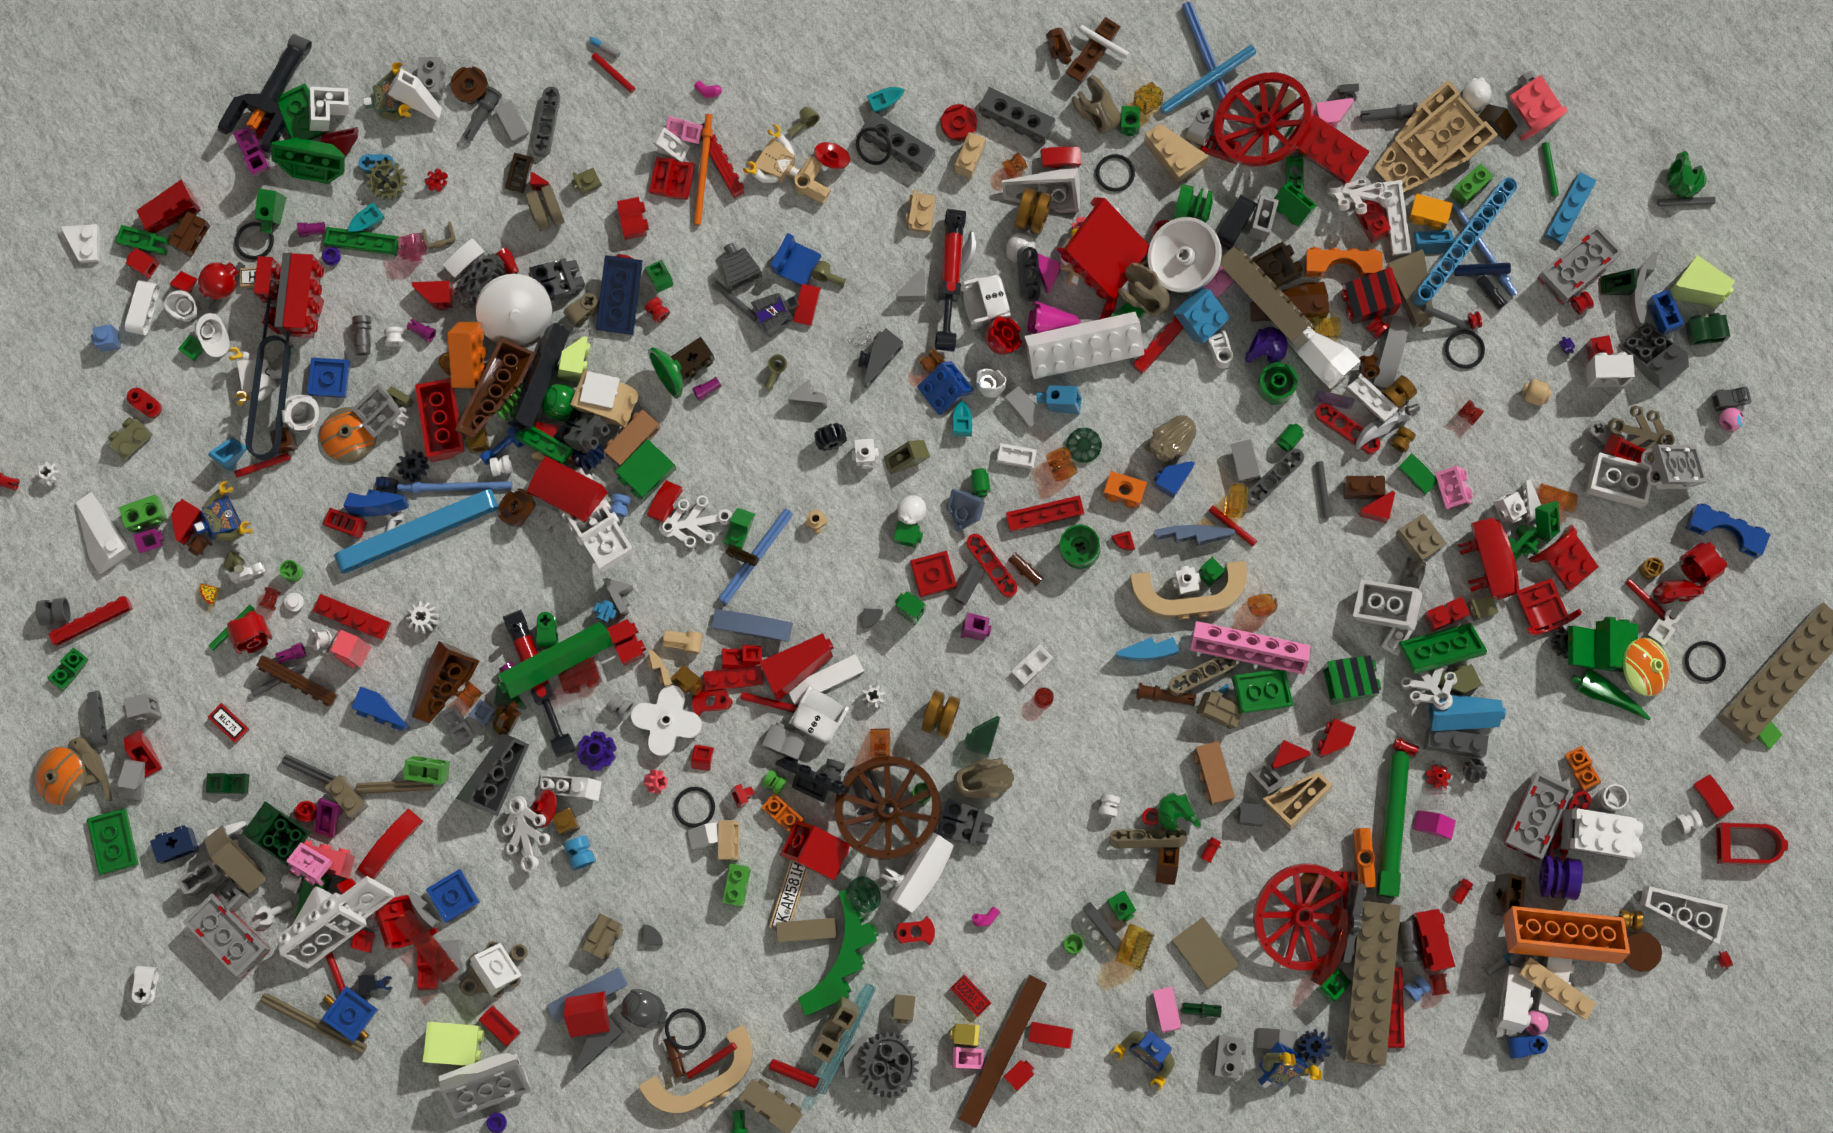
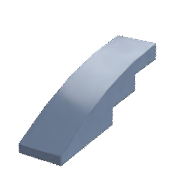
[1153,525,1235,546]
[711,609,793,642]
[547,967,628,1023]

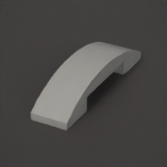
[1630,252,1658,329]
[1373,315,1411,389]

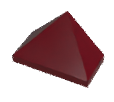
[321,127,359,157]

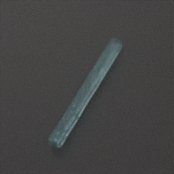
[815,984,876,1095]

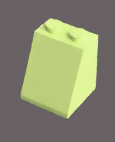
[1670,255,1735,307]
[423,1022,484,1066]

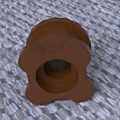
[1359,354,1380,379]
[187,532,213,556]

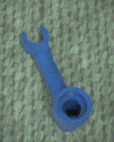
[480,426,525,465]

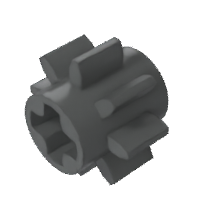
[1462,758,1488,783]

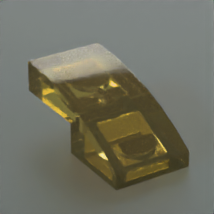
[1307,317,1341,338]

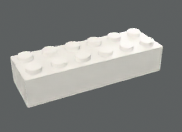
[1024,312,1144,379]

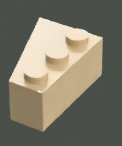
[1144,123,1209,184]
[1262,771,1333,831]

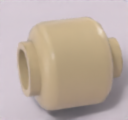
[1521,379,1552,406]

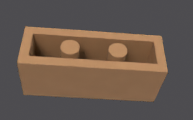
[604,409,661,467]
[1193,741,1235,806]

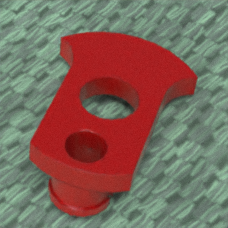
[692,690,733,716]
[893,916,935,945]

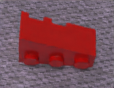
[136,179,201,234]
[1412,909,1456,973]

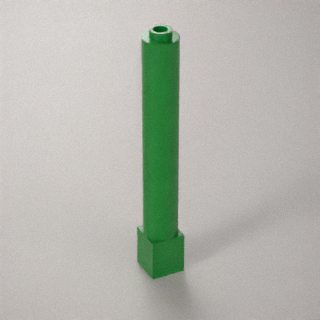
[1376,751,1410,898]

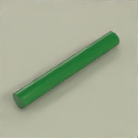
[1542,142,1559,197]
[208,604,255,650]

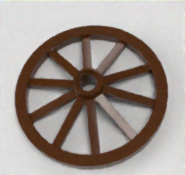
[834,756,941,860]

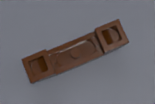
[1065,17,1121,83]

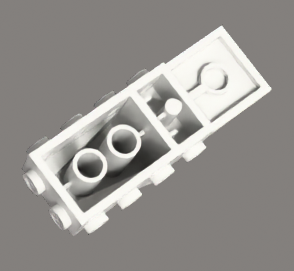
[558,467,635,572]
[277,876,395,969]

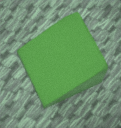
[1756,722,1782,749]

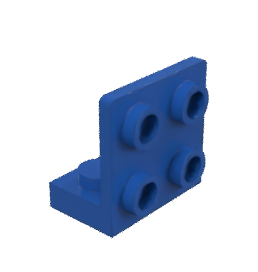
[770,233,821,286]
[917,361,974,415]

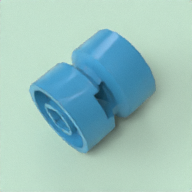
[563,835,596,870]

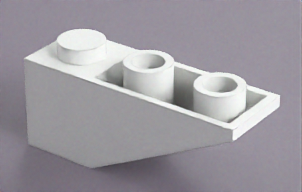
[388,69,442,121]
[538,774,602,801]

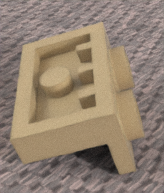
[905,189,936,233]

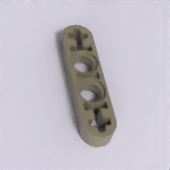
[1168,656,1236,696]
[1110,828,1186,848]

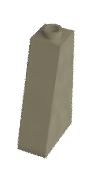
[1385,249,1434,328]

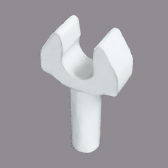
[384,510,404,531]
[256,900,294,925]

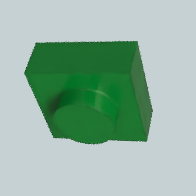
[178,335,204,362]

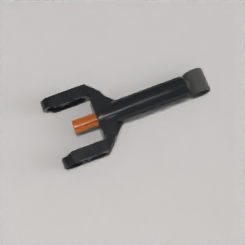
[218,34,312,153]

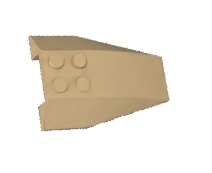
[1374,80,1498,193]

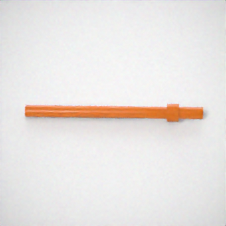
[694,114,713,225]

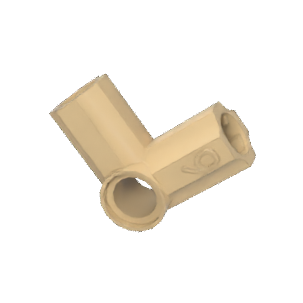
[794,156,831,205]

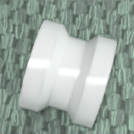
[384,327,404,347]

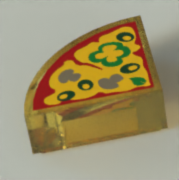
[199,583,220,607]

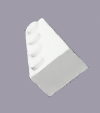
[1640,885,1728,944]

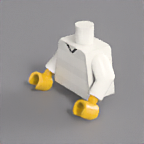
[228,347,282,405]

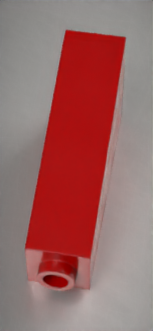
[760,633,834,701]

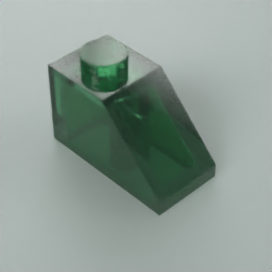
[964,716,1000,756]

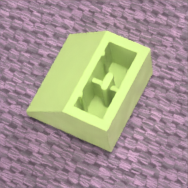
[557,336,590,382]

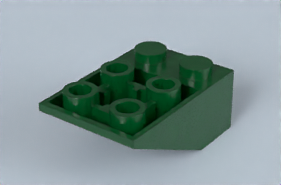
[242,801,311,866]

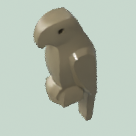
[68,737,112,802]

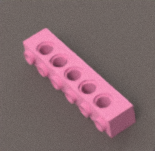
[1190,621,1310,675]

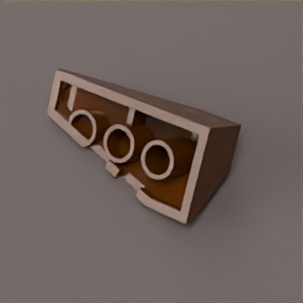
[1250,282,1329,322]
[412,641,479,723]

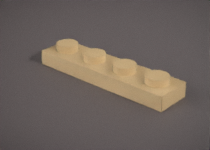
[1518,957,1597,1020]

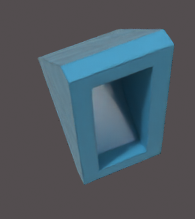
[208,437,247,472]

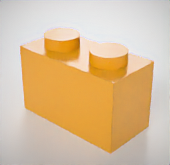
[1408,194,1453,230]

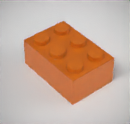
[447,322,486,388]

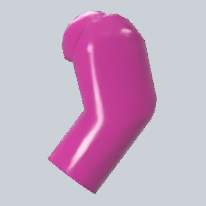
[694,80,722,98]
[971,906,1000,927]

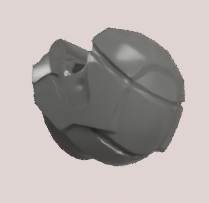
[621,989,668,1028]

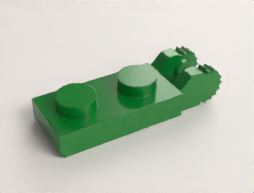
[115,225,170,256]

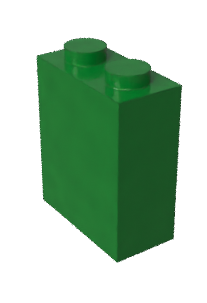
[616,439,677,501]
[1596,617,1638,672]

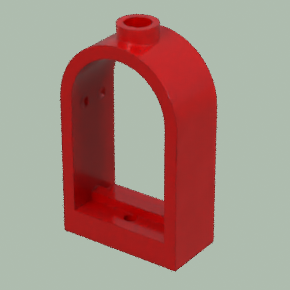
[1716,823,1788,865]

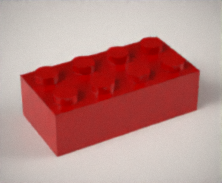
[1286,112,1370,184]

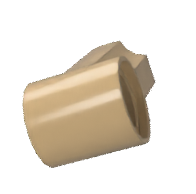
[663,630,703,654]

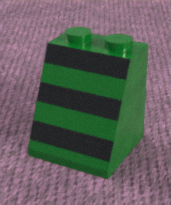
[1322,655,1381,705]

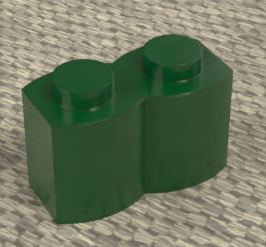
[1685,313,1731,345]

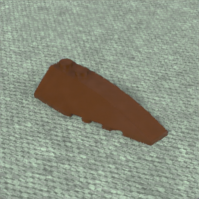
[455,338,536,439]

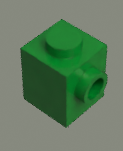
[1107,890,1136,923]

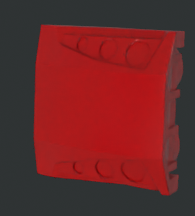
[1653,579,1704,604]

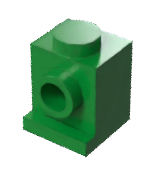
[1198,556,1225,587]

